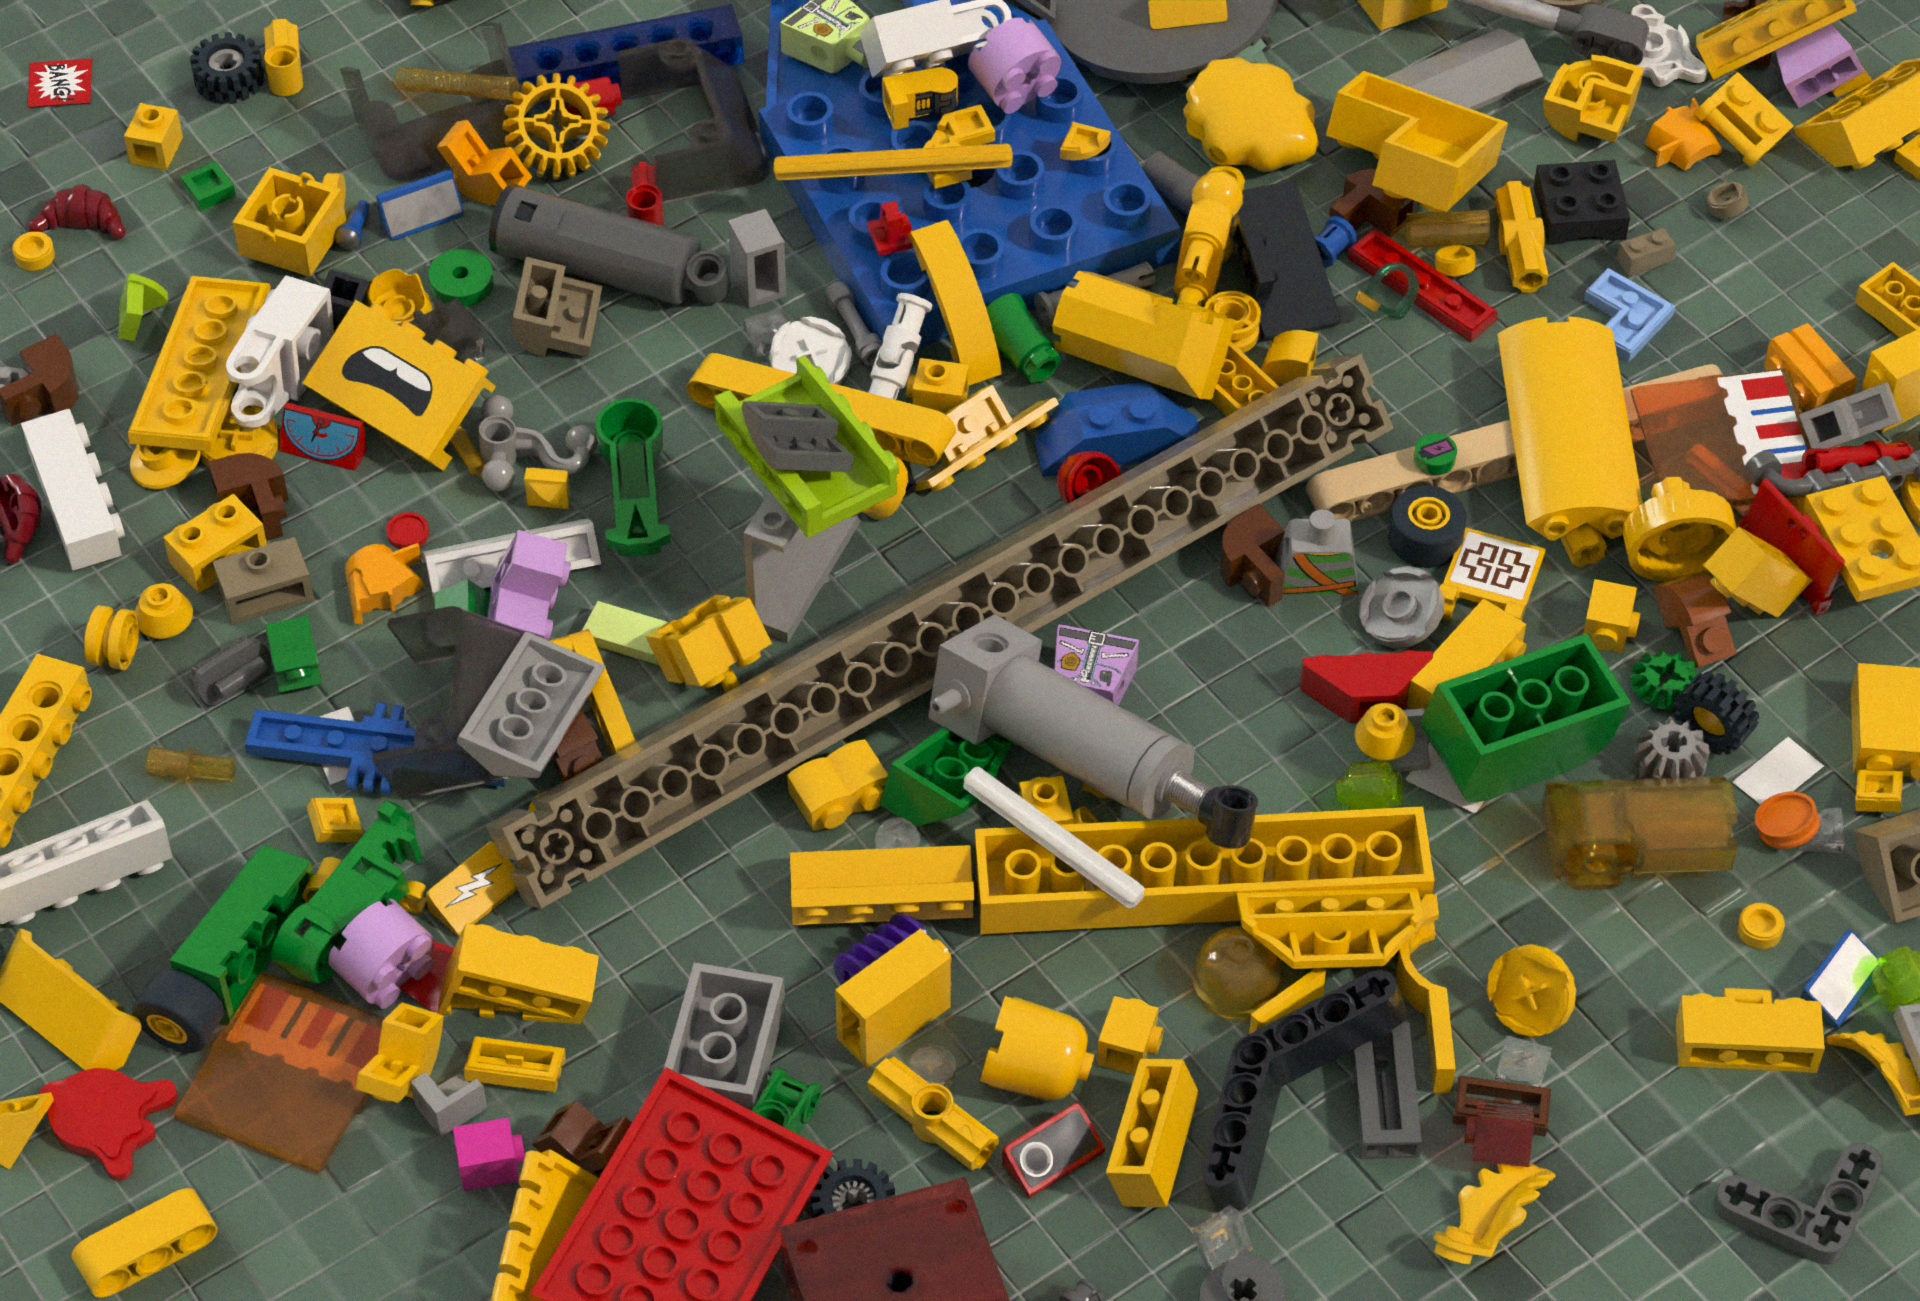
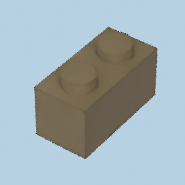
[1617,228,1676,276]

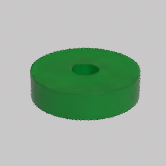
[428,249,494,307]

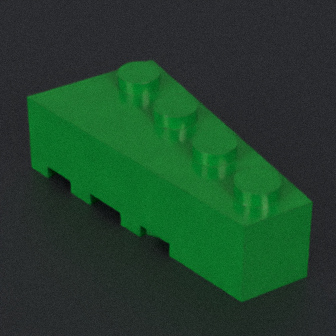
[170,844,314,1027]

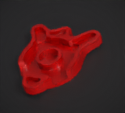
[39,1068,178,1181]

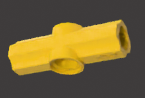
[1495,181,1548,293]
[867,1057,999,1171]

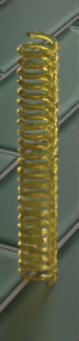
[391,67,524,101]

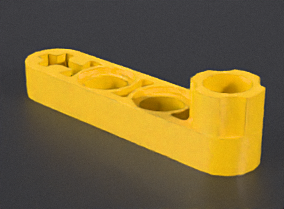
[550,629,636,756]

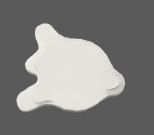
[1631,4,1708,87]

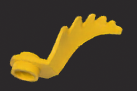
[1826,1031,1920,1116]
[1433,1160,1556,1264]

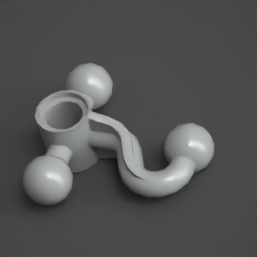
[479,394,598,491]

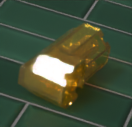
[1542,776,1737,890]

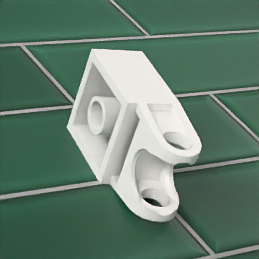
[859,0,1012,78]
[226,276,334,428]

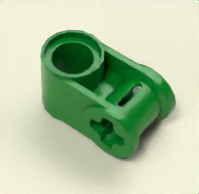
[751,1067,822,1135]

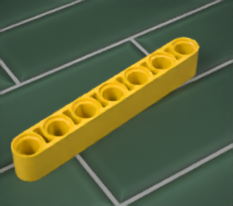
[686,353,956,466]

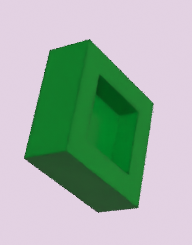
[180,161,236,212]

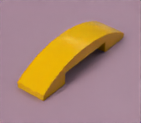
[908,219,1002,386]

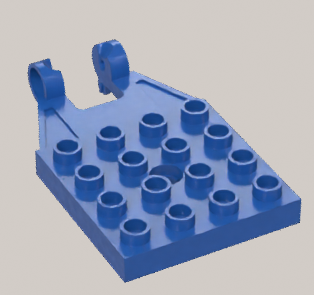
[759,0,1180,348]

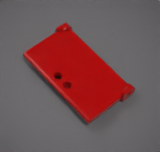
[1737,478,1846,616]

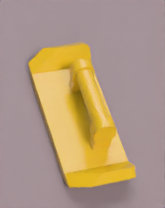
[0,928,142,1071]

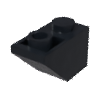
[323,268,372,333]

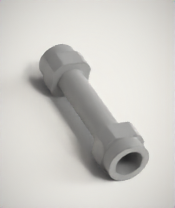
[825,281,882,366]

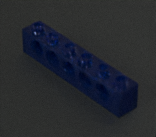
[505,4,744,103]

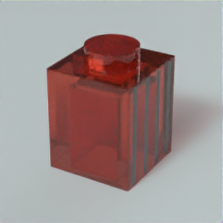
[1464,1101,1535,1167]

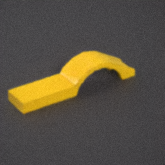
[1396,894,1456,1093]

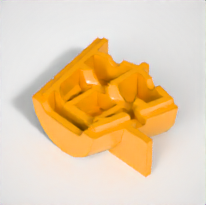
[1645,97,1722,171]
[345,543,424,625]

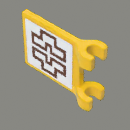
[1440,527,1546,621]

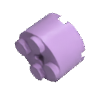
[968,18,1061,114]
[328,899,434,1009]

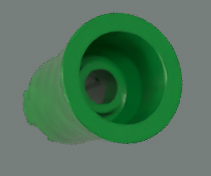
[986,293,1062,384]

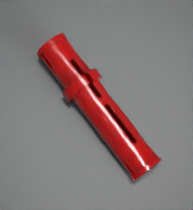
[1801,440,1914,474]

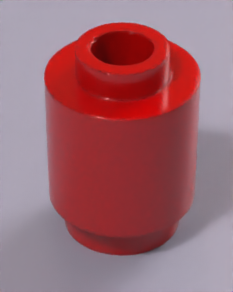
[564,76,622,120]

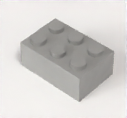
[663,962,785,1110]

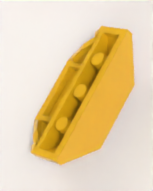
[1236,887,1424,969]

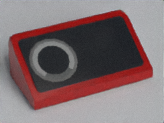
[1002,1102,1105,1198]

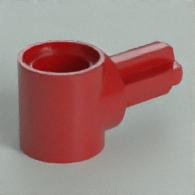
[626,161,664,226]

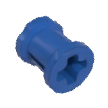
[1314,216,1357,268]

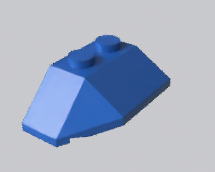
[1034,381,1200,477]

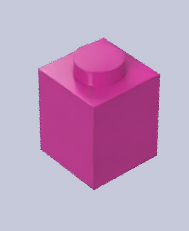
[453,1117,525,1191]

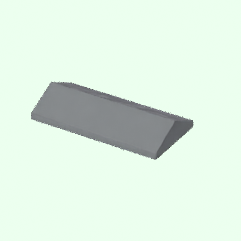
[1383,28,1543,110]
[457,631,606,778]

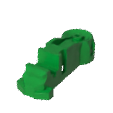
[595,398,671,557]
[271,800,423,984]

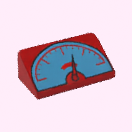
[279,402,367,470]

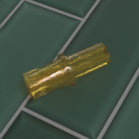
[145,746,236,783]

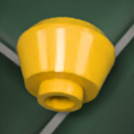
[135,583,193,639]
[1355,703,1415,761]

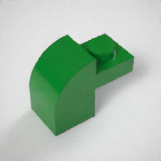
[265,616,322,692]

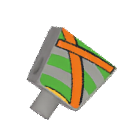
[1275,509,1358,595]

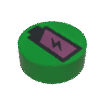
[1414,433,1457,475]

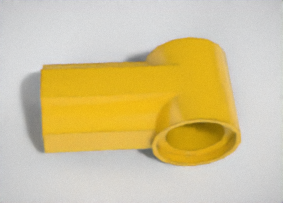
[264,19,304,96]

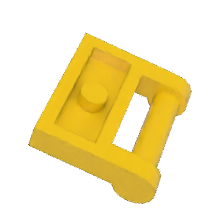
[1694,72,1794,168]

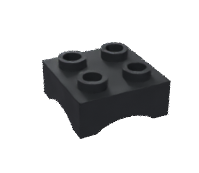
[1534,160,1630,245]

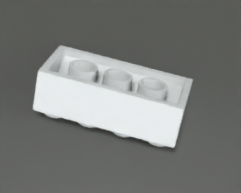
[0,800,173,925]

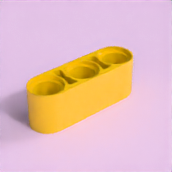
[71,1188,218,1298]

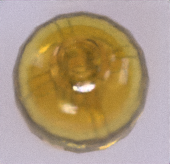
[1191,926,1283,1020]

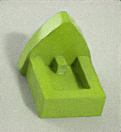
[118,273,168,341]

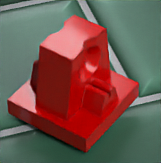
[867,201,913,256]

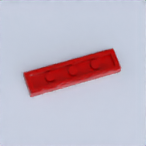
[1347,228,1498,343]

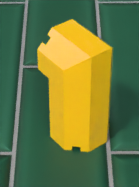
[1052,271,1236,400]

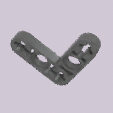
[1714,1143,1883,1264]

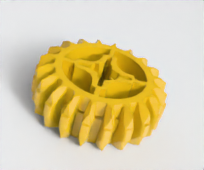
[502,73,610,180]

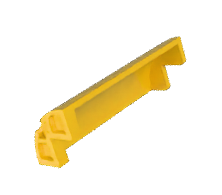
[1497,316,1643,541]

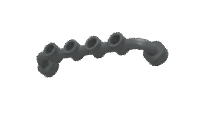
[1744,433,1920,496]

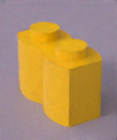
[787,739,888,831]

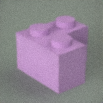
[483,530,571,654]

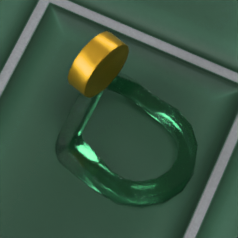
[1354,262,1419,319]

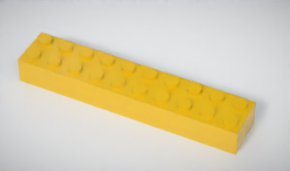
[975,807,1435,934]

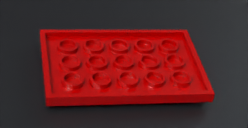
[529,1067,833,1301]

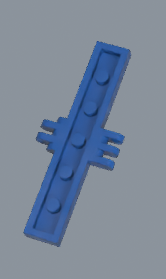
[245,702,508,795]

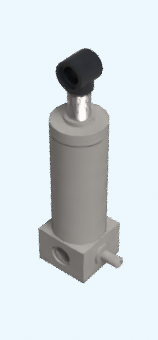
[928,614,1258,849]

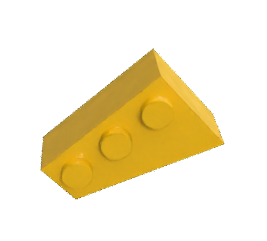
[437,923,599,1024]

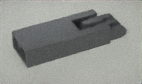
[1351,1021,1422,1159]

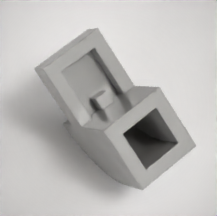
[1799,382,1903,449]

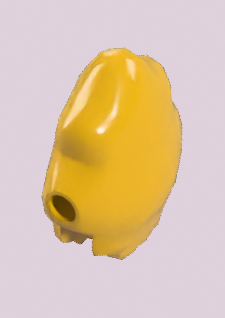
[1183,57,1319,172]

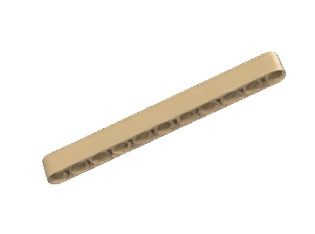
[1305,364,1729,522]

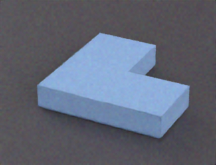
[1584,268,1675,363]

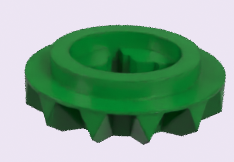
[1630,648,1698,710]

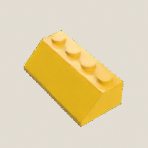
[1793,58,1920,170]

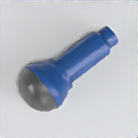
[334,200,370,250]

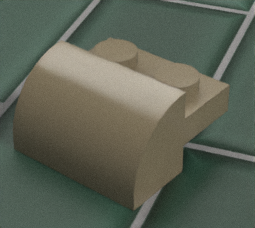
[511,257,602,358]

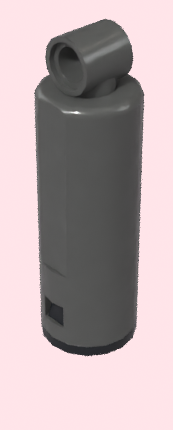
[488,184,731,305]

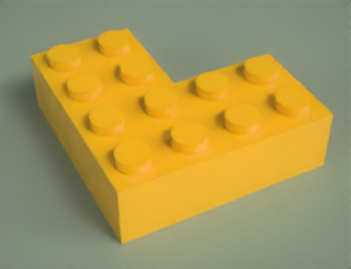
[1326,71,1508,212]

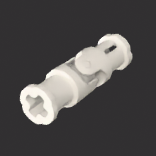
[868,293,933,400]

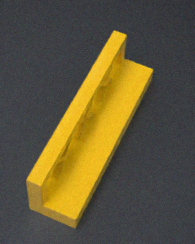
[1696,0,1857,80]

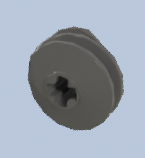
[1199,1254,1286,1301]

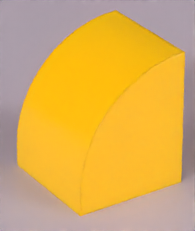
[1261,330,1319,385]

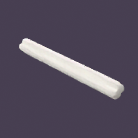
[963,767,1145,909]

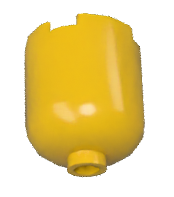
[980,996,1095,1101]

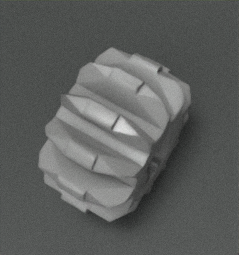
[1633,716,1710,793]

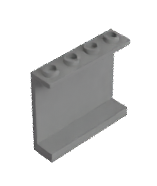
[744,491,861,643]

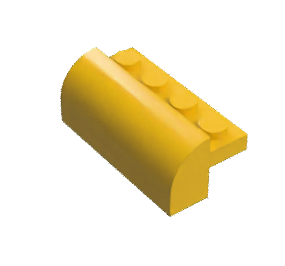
[790,845,974,925]

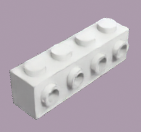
[21,408,125,571]

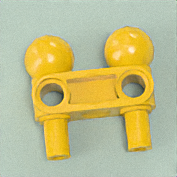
[1173,171,1243,306]

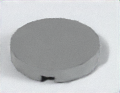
[1359,566,1445,649]

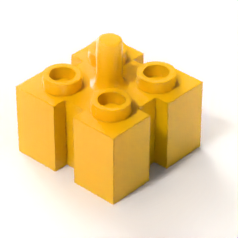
[645,595,772,693]

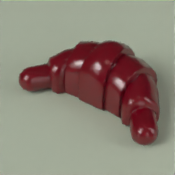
[28,184,126,239]
[0,474,42,564]

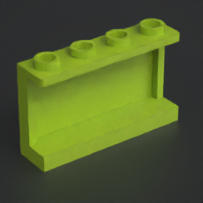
[714,355,900,538]

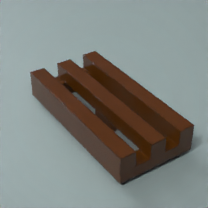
[1453,1076,1551,1137]

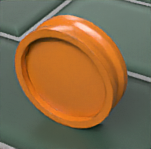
[1755,791,1820,849]

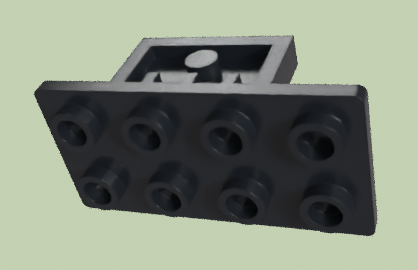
[1229,180,1341,340]

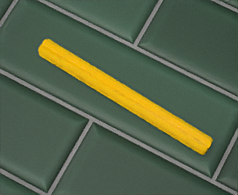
[774,143,1013,181]

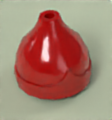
[1057,451,1121,504]

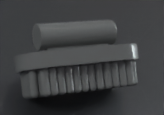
[188,636,271,705]

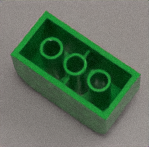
[1420,633,1631,802]

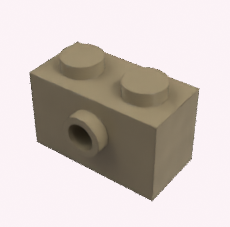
[212,537,314,625]

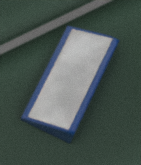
[376,169,463,241]
[1801,929,1884,1030]

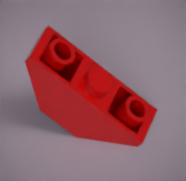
[1300,650,1433,723]

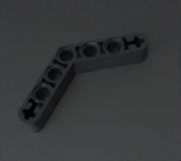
[1201,970,1407,1213]

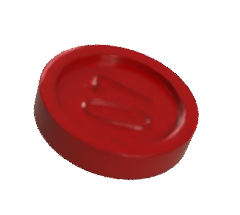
[386,512,429,549]

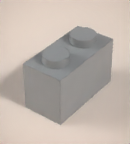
[728,209,787,308]

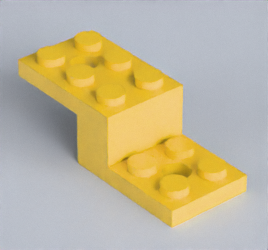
[1784,446,1920,602]

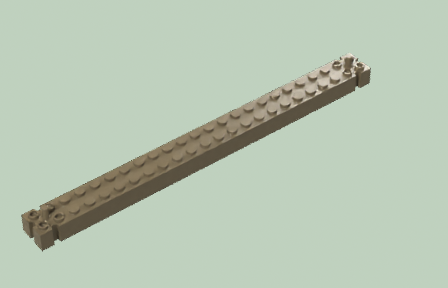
[486,353,1394,909]

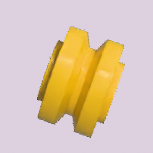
[1204,291,1261,353]
[84,605,139,670]

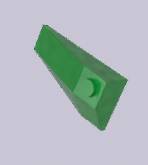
[880,727,1013,827]

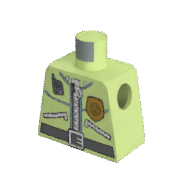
[780,0,870,73]

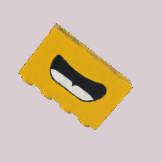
[302,300,496,471]

